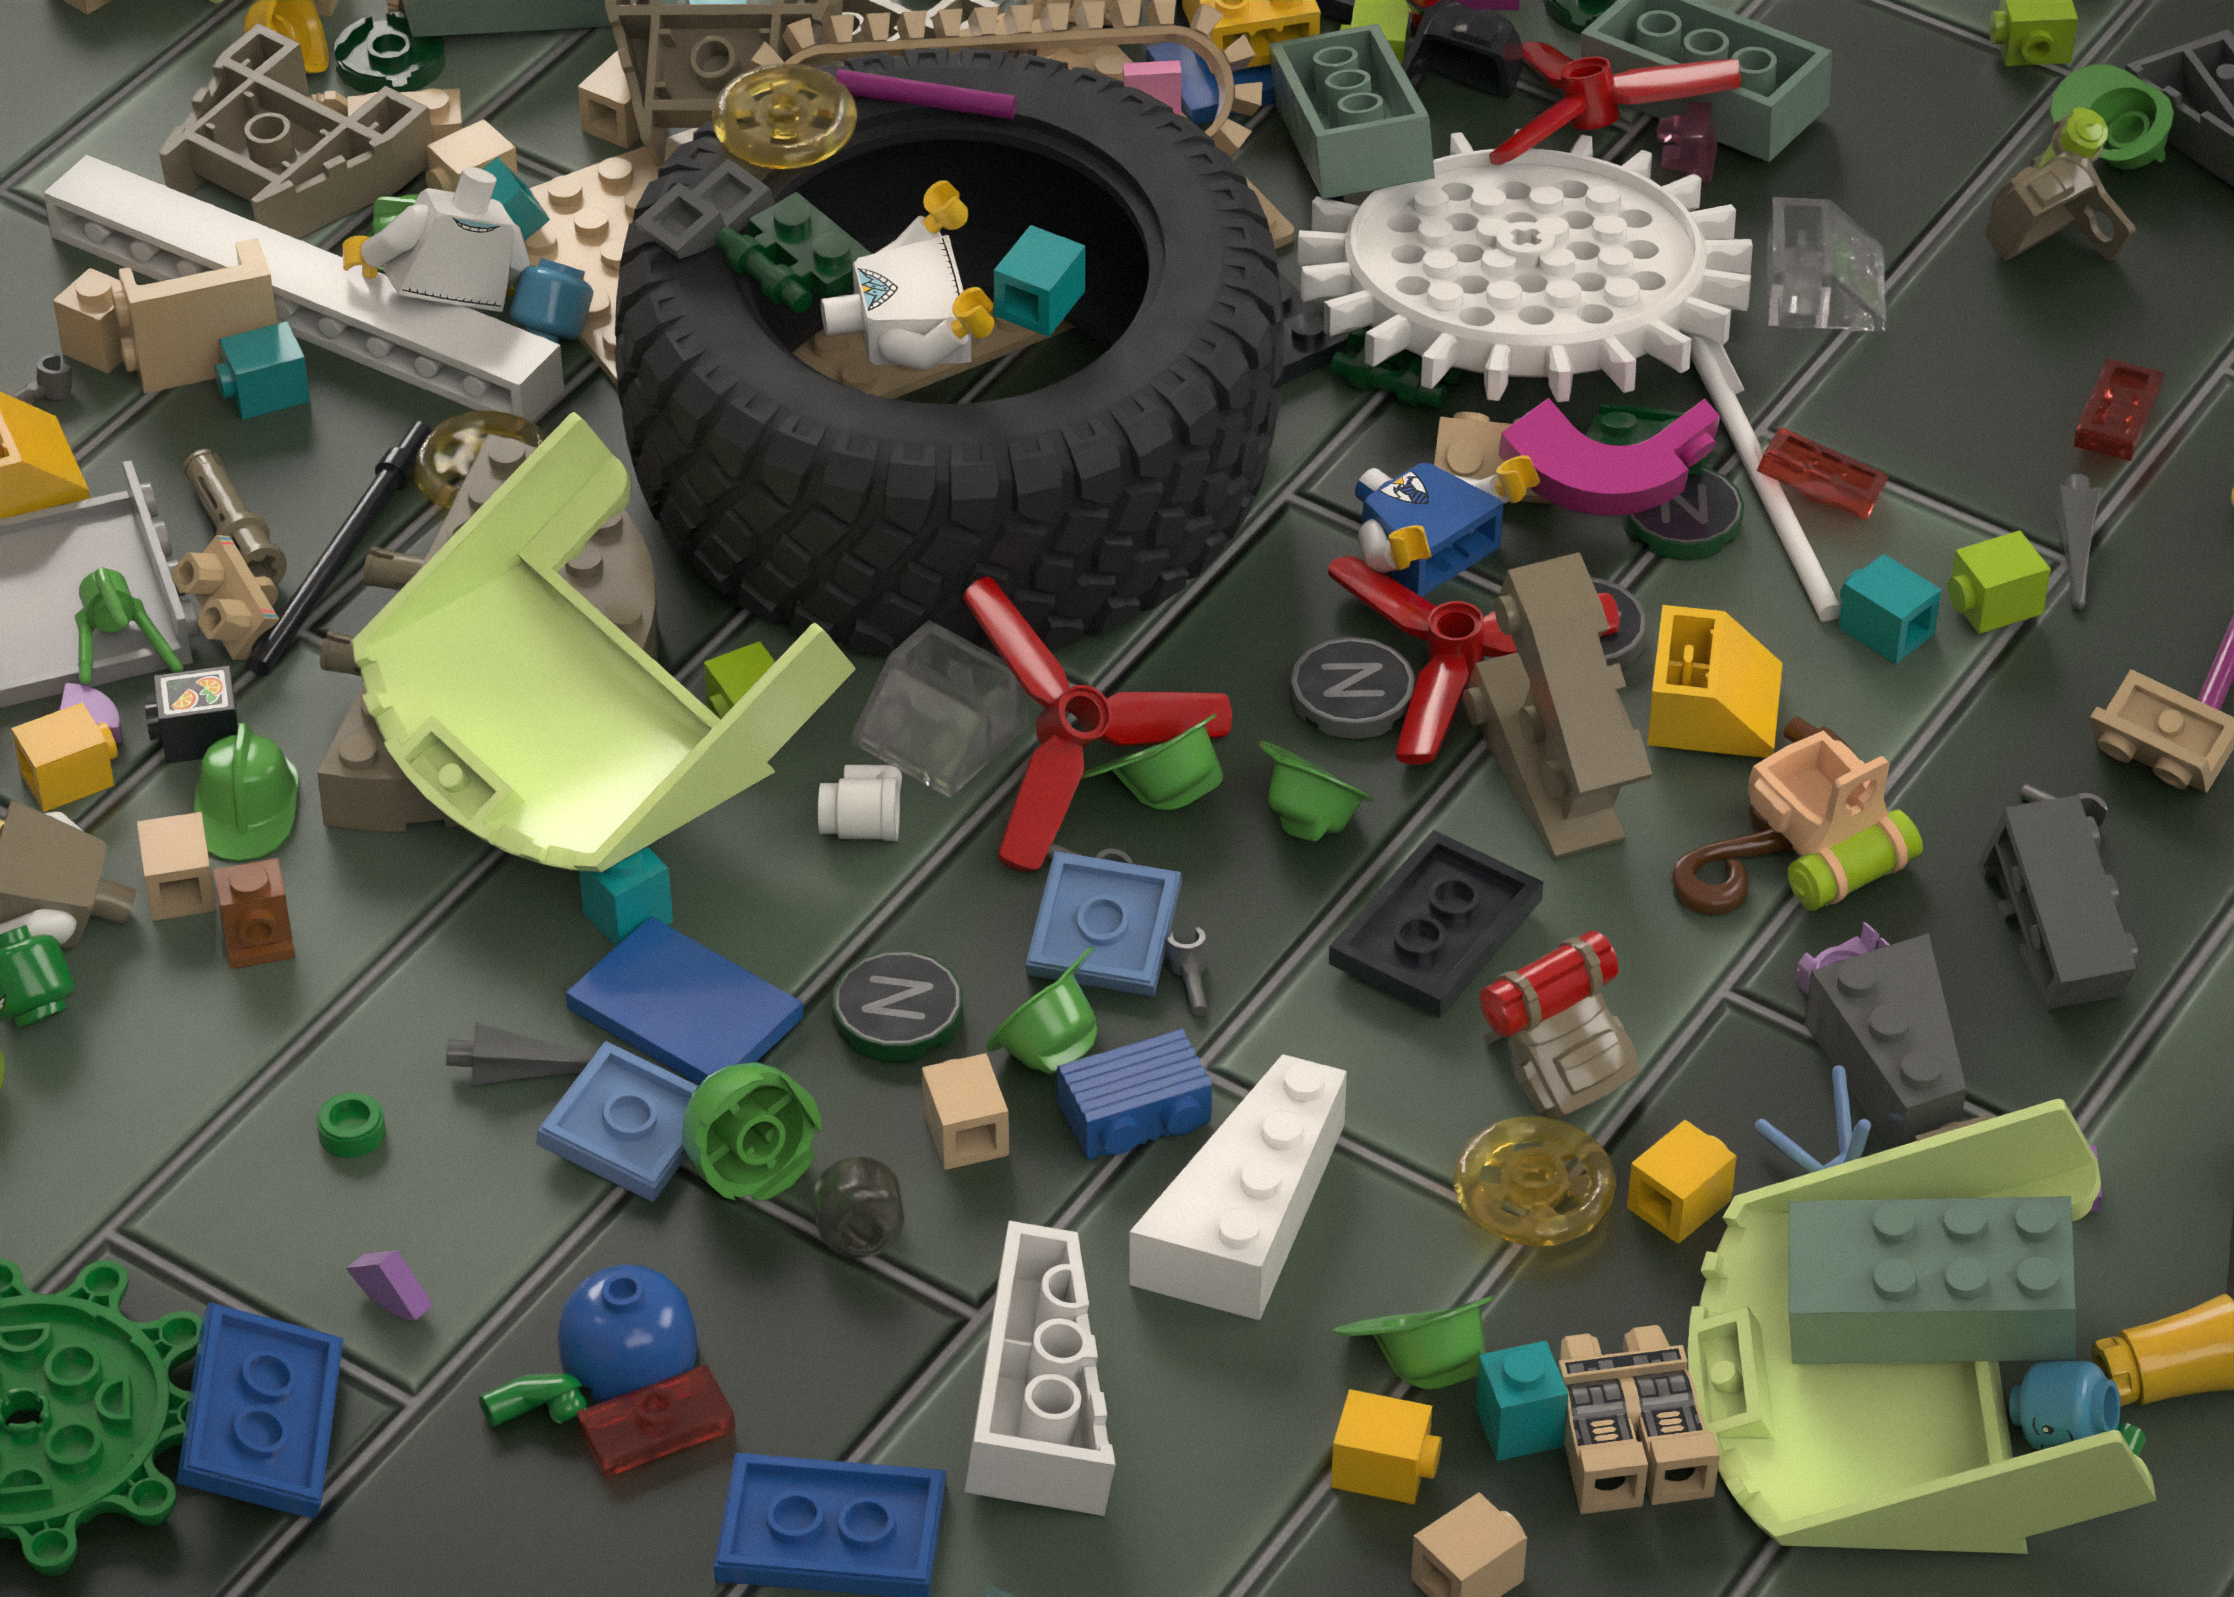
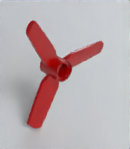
[1489,42,1742,165]
[1328,556,1619,765]
[963,577,1232,873]

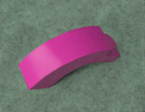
[1498,398,1720,516]

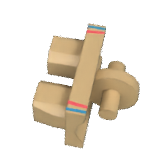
[171,535,279,660]

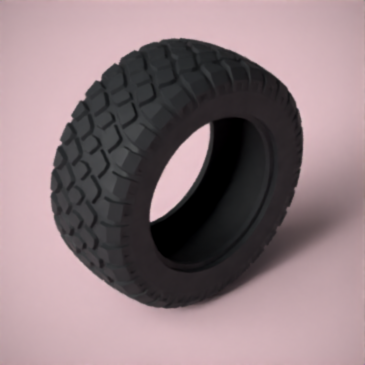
[615,48,1284,662]

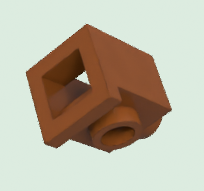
[213,858,296,969]

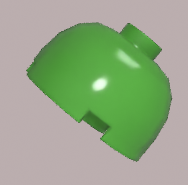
[682,1062,821,1201]

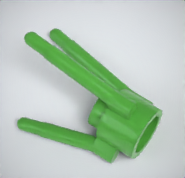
[75,567,183,685]

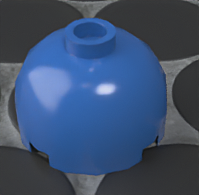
[557,1264,698,1405]

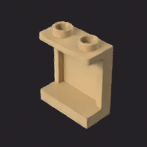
[112,238,278,394]

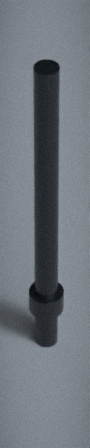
[247,421,434,676]

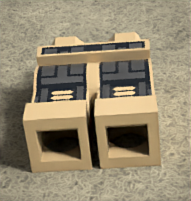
[1558,1325,1720,1515]

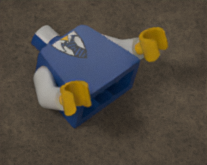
[1355,455,1540,597]

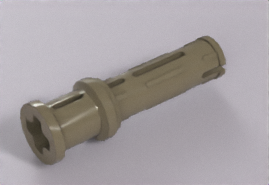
[183,449,287,585]

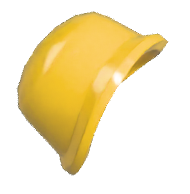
[244,0,329,74]

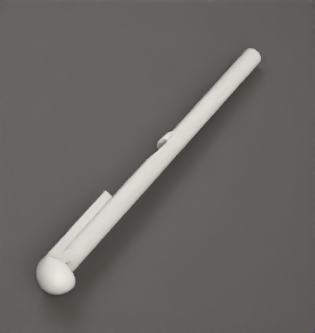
[1680,332,1841,622]

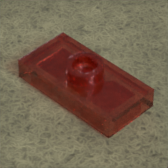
[2073,358,2164,461]
[1757,427,1889,521]
[577,1364,735,1477]

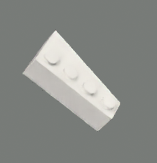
[1129,1054,1347,1321]
[964,1221,1116,1516]

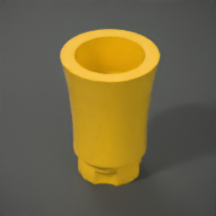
[2091,1294,2234,1406]

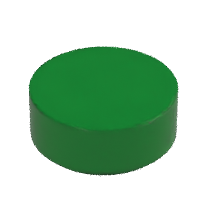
[316,1092,386,1158]

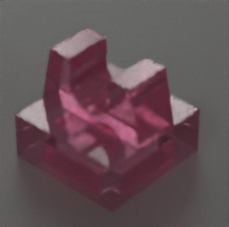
[1657,102,1718,182]

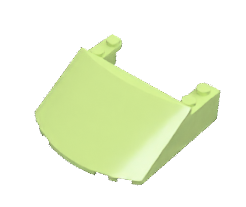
[352,412,856,872]
[1688,1099,2156,1554]

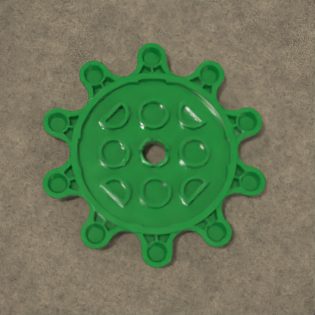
[0,1258,202,1577]

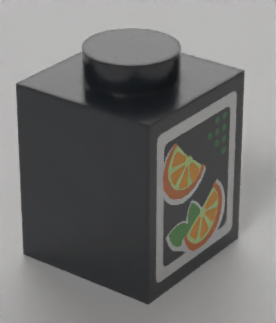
[145,666,239,764]

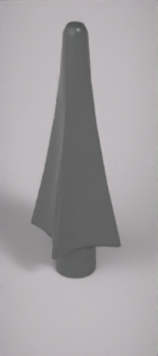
[2054,474,2102,610]
[446,1022,596,1086]

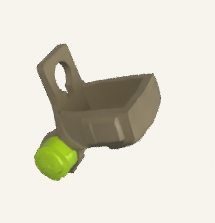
[1985,107,2135,261]

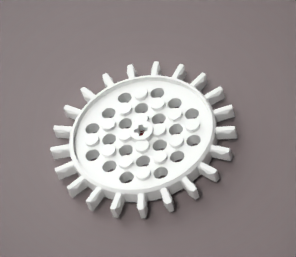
[1298,129,1753,402]

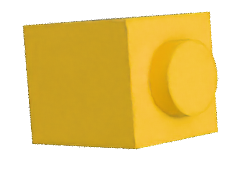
[11,702,118,812]
[1627,1120,1737,1244]
[1331,1389,1442,1505]

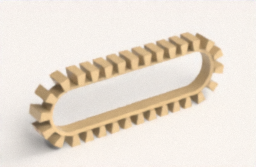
[736,0,1262,158]

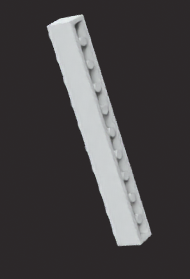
[44,155,564,430]

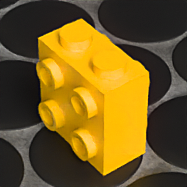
[1182,0,1320,74]

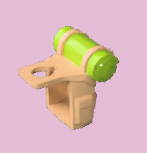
[1748,731,1923,911]

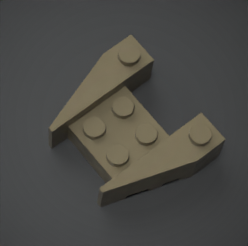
[605,0,843,166]
[159,23,434,239]
[1463,552,1652,860]

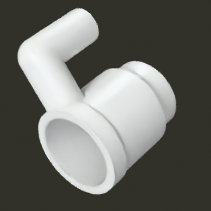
[818,765,902,841]

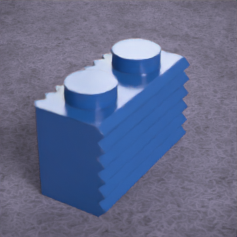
[1057,1029,1212,1160]

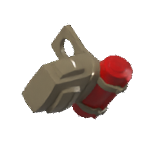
[1479,930,1641,1125]

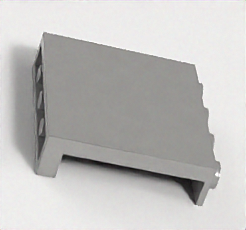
[0,460,199,708]

